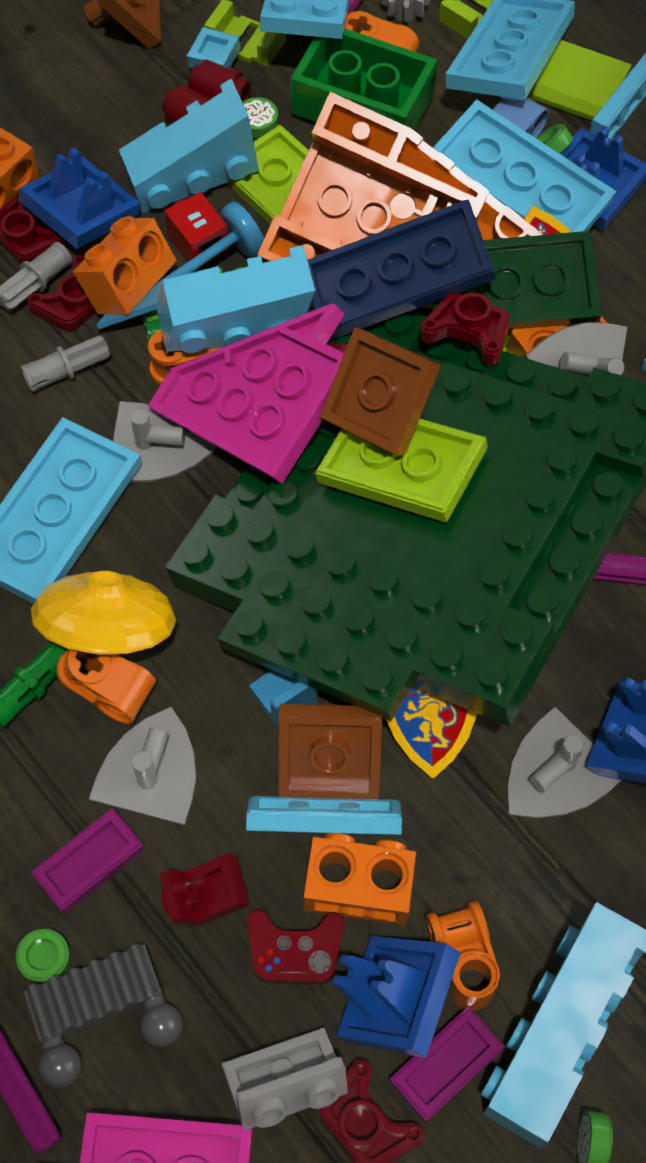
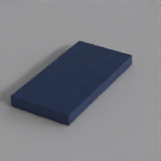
[307,199,497,341]

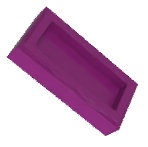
[30,808,145,915]
[389,1006,505,1124]

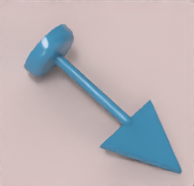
[96,201,264,329]

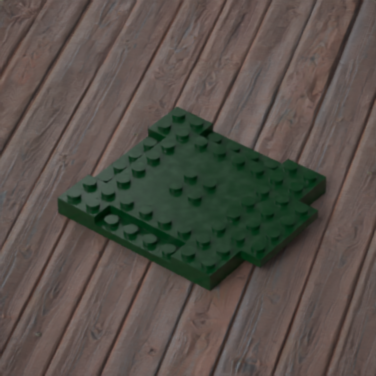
[165,311,646,727]

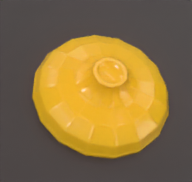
[31,571,176,655]

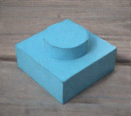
[187,27,241,68]

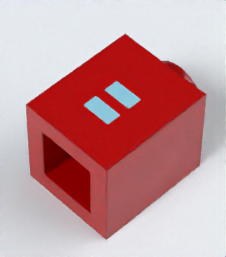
[164,192,230,272]

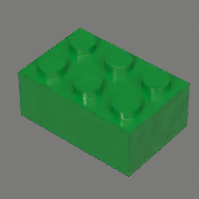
[290,28,438,131]

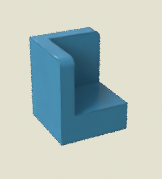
[249,670,317,729]

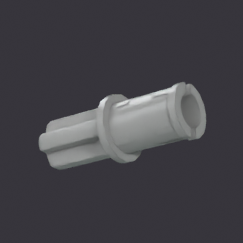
[0,242,73,311]
[20,336,110,393]

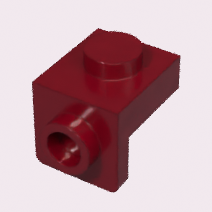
[160,854,250,927]

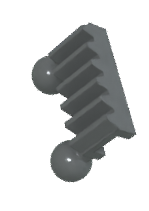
[23,944,183,1089]

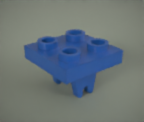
[560,127,646,231]
[19,147,141,249]
[586,678,646,783]
[333,936,460,1058]

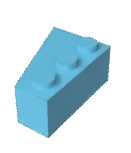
[119,79,259,213]
[156,245,315,353]

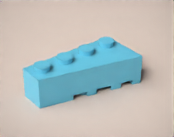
[481,902,646,1149]

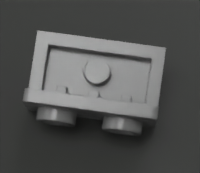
[222,1028,348,1131]

